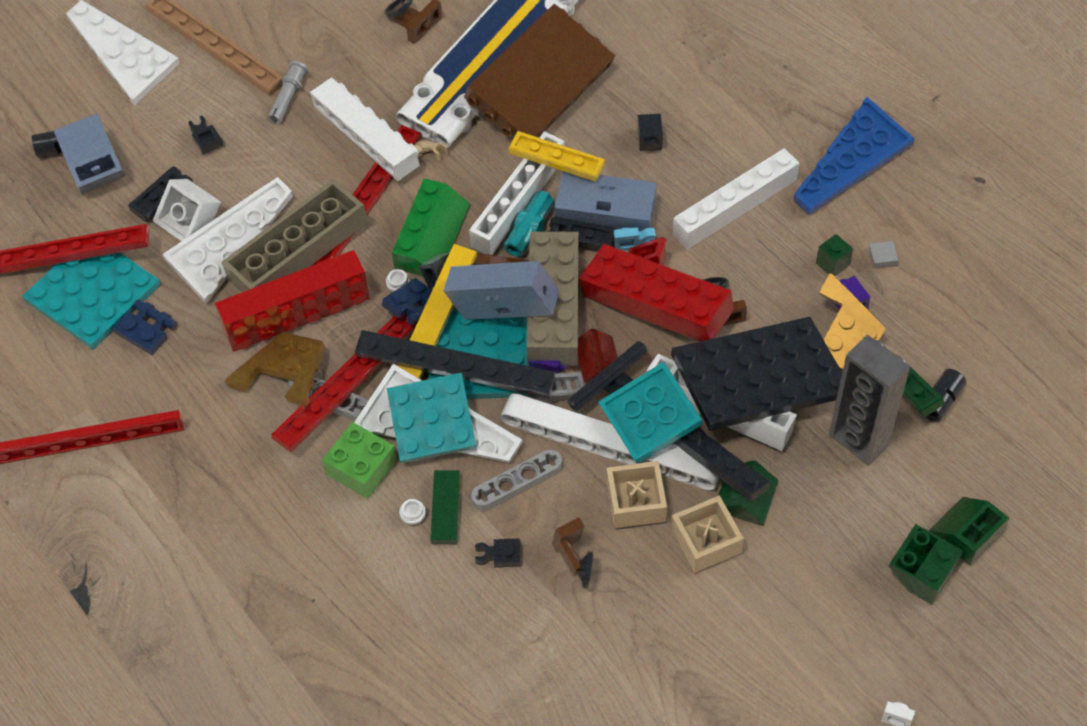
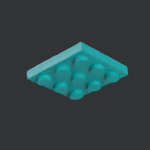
[598,362,704,464]
[386,373,477,464]

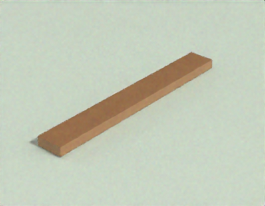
[145,0,283,96]

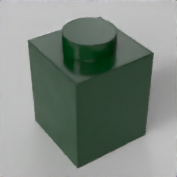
[816,234,853,276]

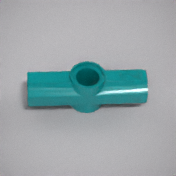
[504,191,555,258]

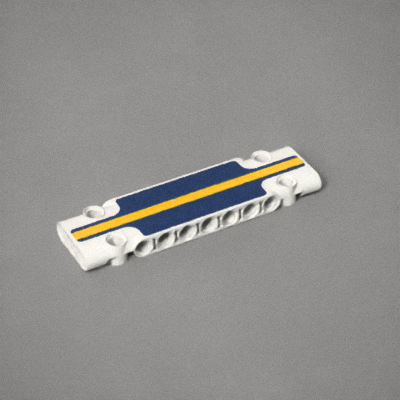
[396,0,580,148]

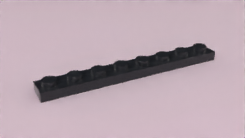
[355,330,556,398]
[604,372,770,502]

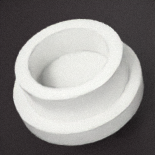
[386,269,410,292]
[399,499,426,525]

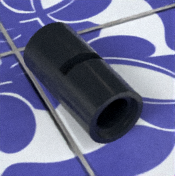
[32,131,63,158]
[925,369,967,422]

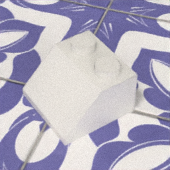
[153,179,221,241]

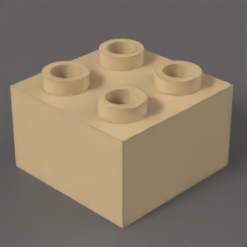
[606,461,667,528]
[671,495,744,573]

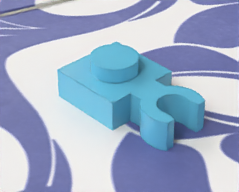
[614,227,656,251]

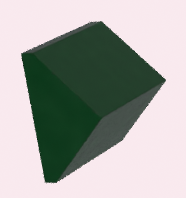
[718,460,778,526]

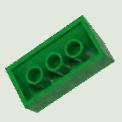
[392,178,470,276]

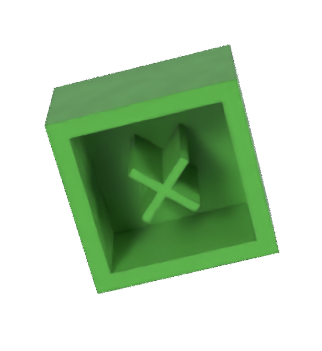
[322,422,397,499]

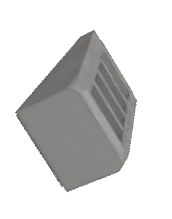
[532,372,585,404]

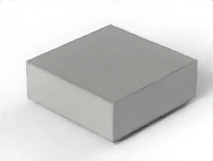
[868,241,898,268]

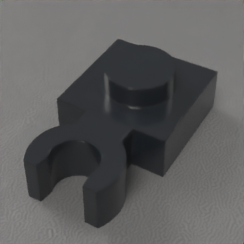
[188,115,224,155]
[475,538,521,568]

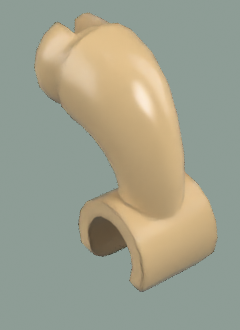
[414,140,448,161]

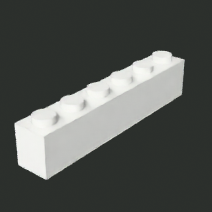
[310,77,420,181]
[469,131,565,255]
[672,148,800,250]

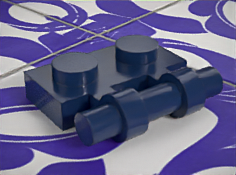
[382,278,432,325]
[112,299,177,356]

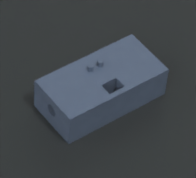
[555,171,657,231]
[443,261,559,320]

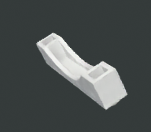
[647,354,797,451]

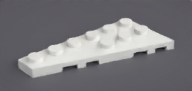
[66,0,180,106]
[162,177,293,304]
[354,364,523,463]

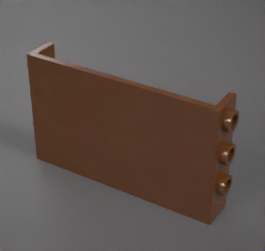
[464,3,616,140]

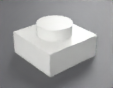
[881,702,915,726]

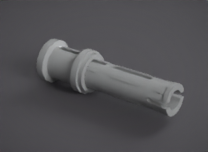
[267,61,309,124]

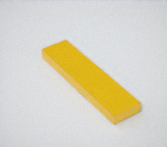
[508,131,605,182]

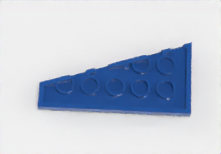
[793,96,915,215]

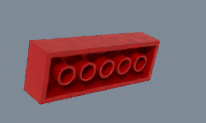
[579,244,734,341]
[215,250,370,352]

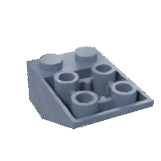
[54,113,125,194]

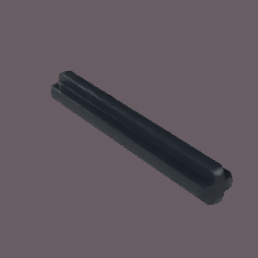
[567,341,648,411]

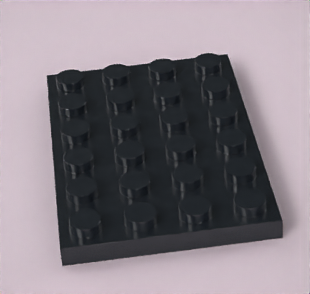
[671,316,842,431]

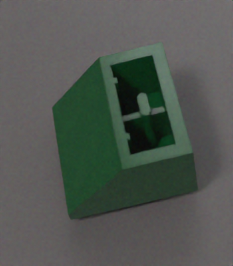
[929,497,1009,566]
[889,524,963,605]

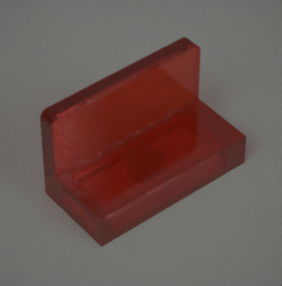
[578,328,617,383]

